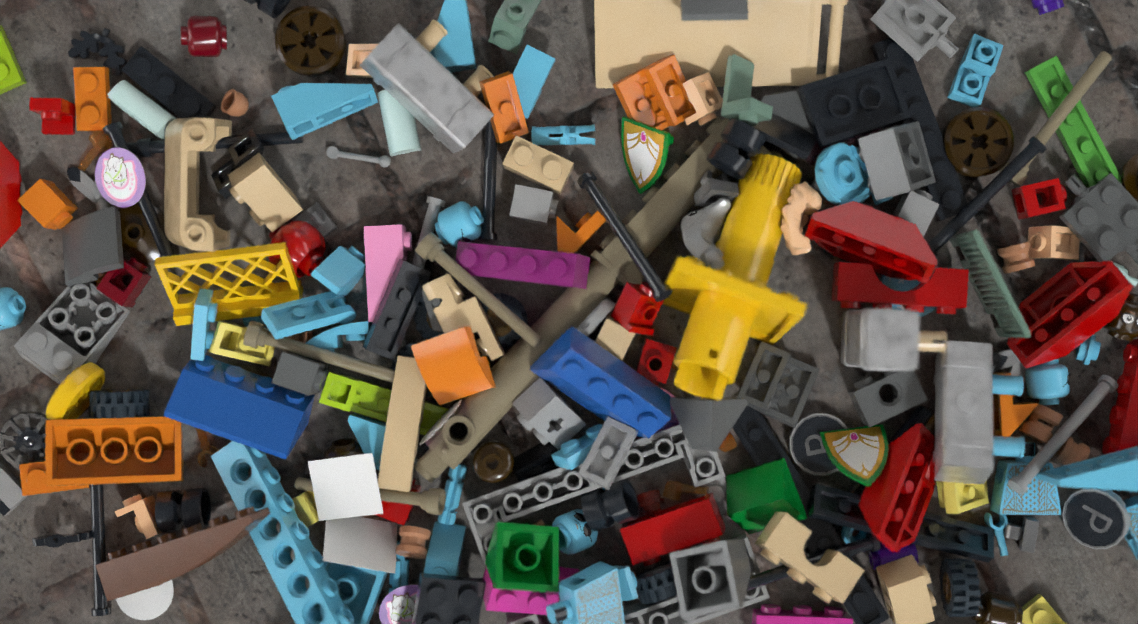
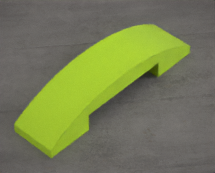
[318,372,449,435]

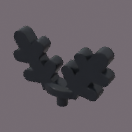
[68,28,127,76]
[32,530,92,548]

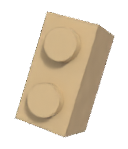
[502,136,574,195]
[228,153,303,232]
[876,555,936,624]

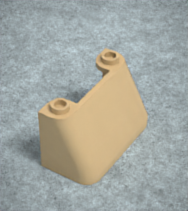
[164,118,232,251]

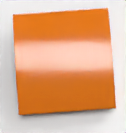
[612,54,697,130]
[411,326,496,405]

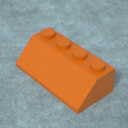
[45,417,184,486]

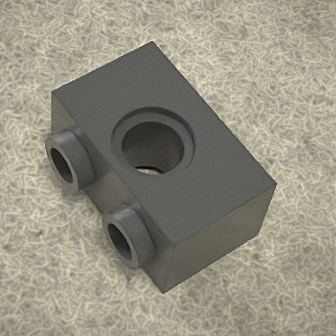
[272,351,332,395]
[847,370,928,427]

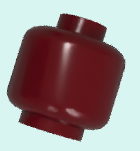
[181,15,227,57]

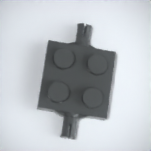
[1059,173,1138,264]

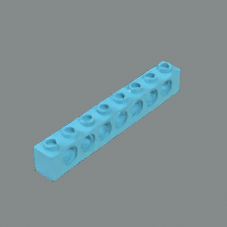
[211,441,354,624]

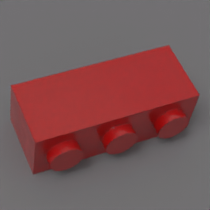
[620,492,726,566]

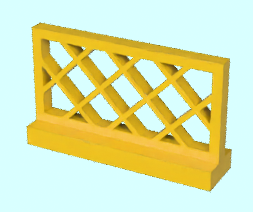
[155,242,303,326]

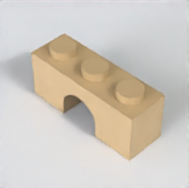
[755,511,864,603]

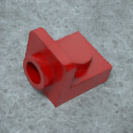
[29,98,76,135]

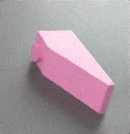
[364,225,412,322]

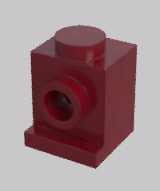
[96,256,152,308]

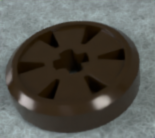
[275,6,346,77]
[942,107,1014,178]

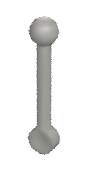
[326,146,391,167]

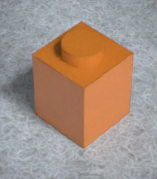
[17,178,78,230]

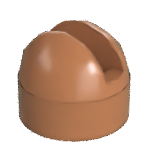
[221,89,249,117]

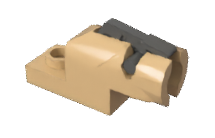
[422,273,505,361]

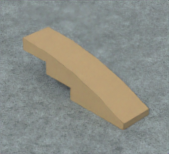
[378,355,427,492]

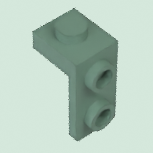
[488,0,542,55]
[721,54,773,126]

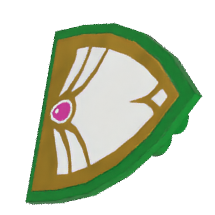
[621,116,674,194]
[820,424,889,487]

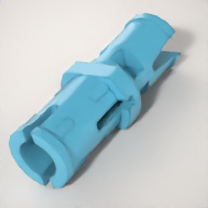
[531,124,596,145]

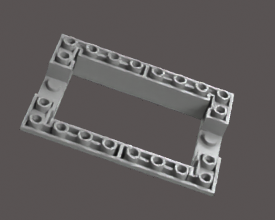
[462,424,770,624]

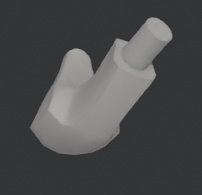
[680,197,731,270]

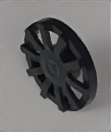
[0,411,49,468]

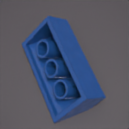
[530,326,671,438]
[164,355,315,460]

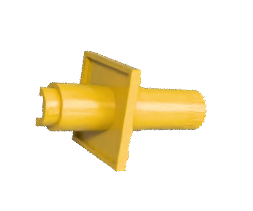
[662,153,807,400]

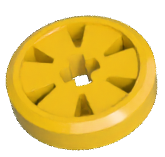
[46,362,105,420]

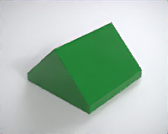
[726,458,807,535]
[485,522,559,593]

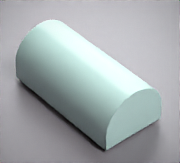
[107,80,177,140]
[377,90,421,156]

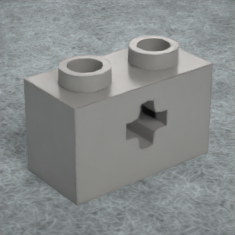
[512,377,586,450]

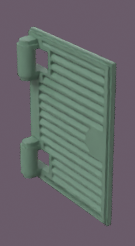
[949,229,1031,338]

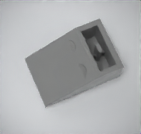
[14,282,130,385]

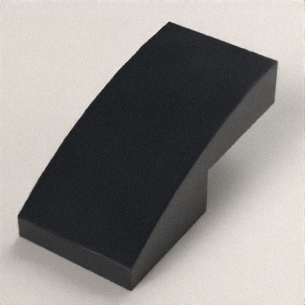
[211,129,264,199]

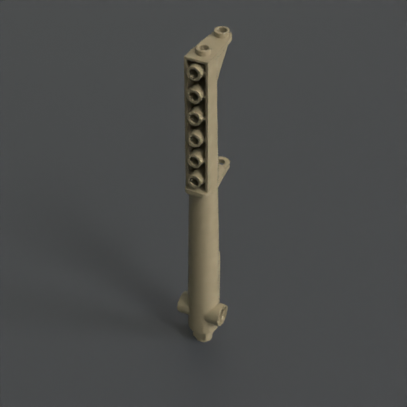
[414,116,785,483]

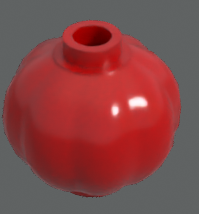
[268,221,326,278]

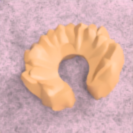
[781,181,822,255]

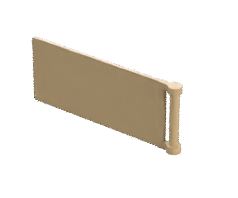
[594,0,848,88]

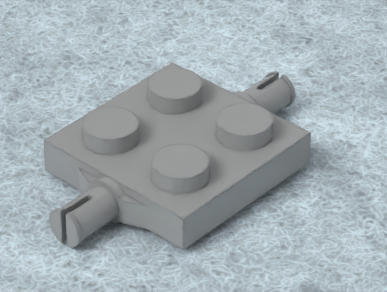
[870,0,959,62]

